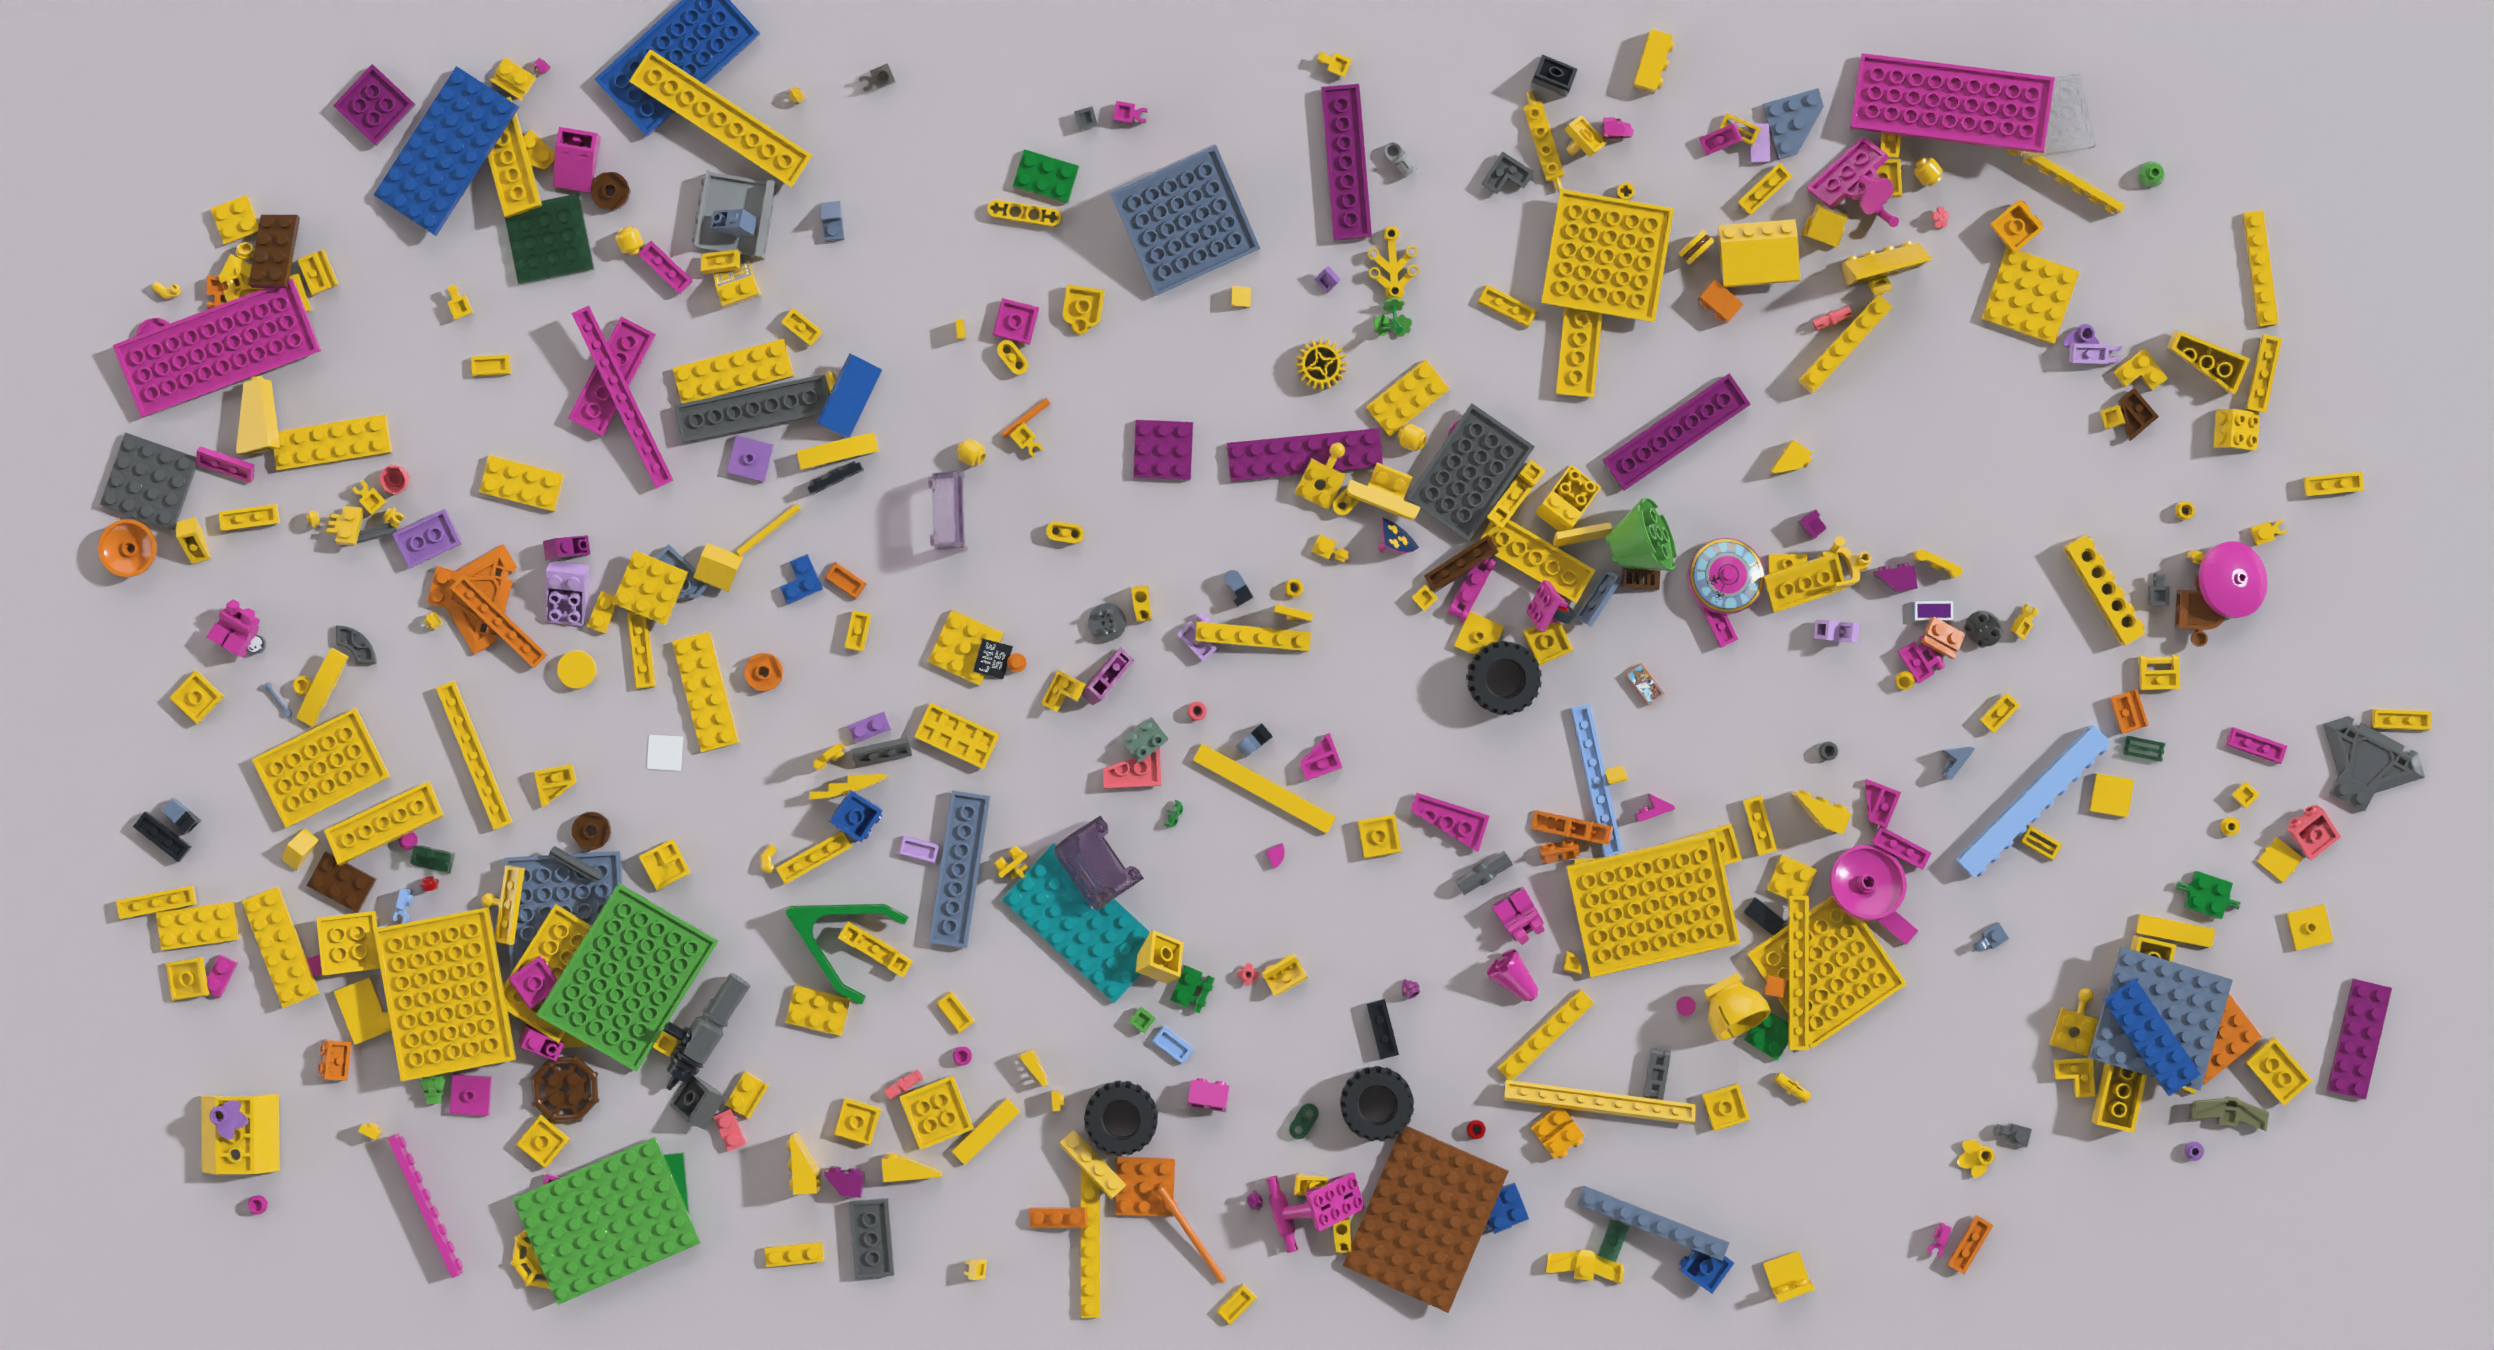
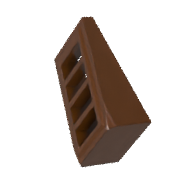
[1621,568,1661,590]

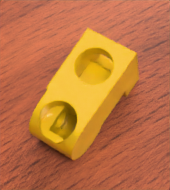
[1131,585,1152,622]
[1333,1217,1351,1253]

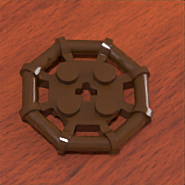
[530,1054,600,1124]

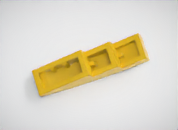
[796,432,879,470]
[296,648,349,727]
[809,774,888,799]

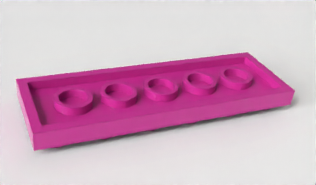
[568,316,656,436]

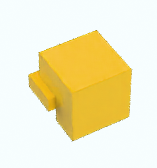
[1801,201,1848,248]

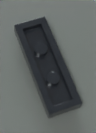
[807,461,864,495]
[133,811,192,862]
[1366,998,1399,1059]

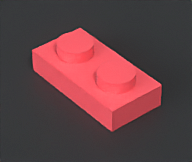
[713,1109,747,1152]

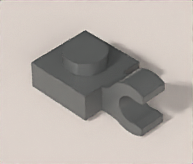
[2148,573,2170,606]

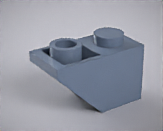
[710,209,757,237]

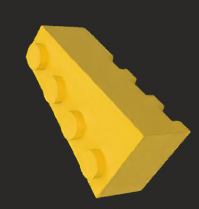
[2167,330,2250,395]

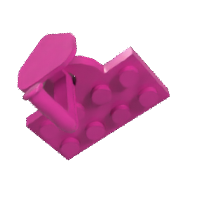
[1806,136,1899,227]

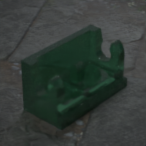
[410,845,455,874]

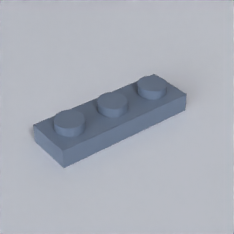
[1575,569,1622,627]

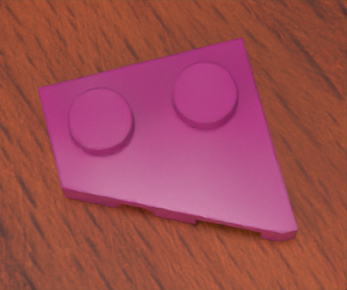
[1300,733,1343,781]
[1865,779,1901,828]

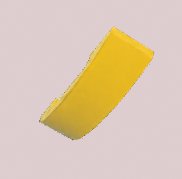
[1486,459,1545,529]
[838,921,913,978]

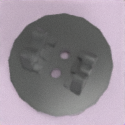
[1088,603,1126,641]
[1964,611,2003,648]

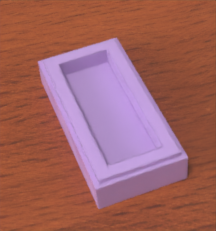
[1749,123,1770,163]
[898,835,941,864]

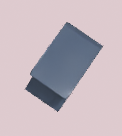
[821,201,844,241]
[1942,747,1975,780]

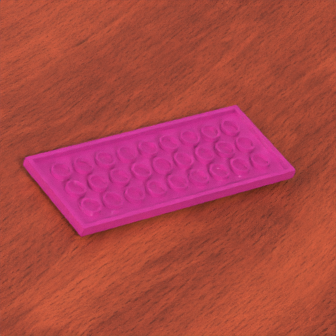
[1850,53,2055,154]
[113,278,321,418]

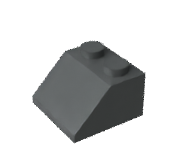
[670,1075,725,1130]

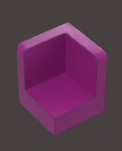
[1798,509,1826,540]

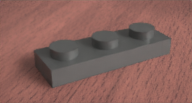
[851,737,912,767]

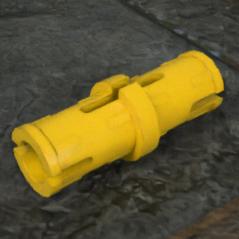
[1773,1072,1812,1104]

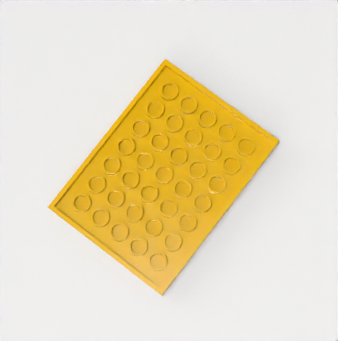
[1566,832,1740,978]
[374,907,516,1082]

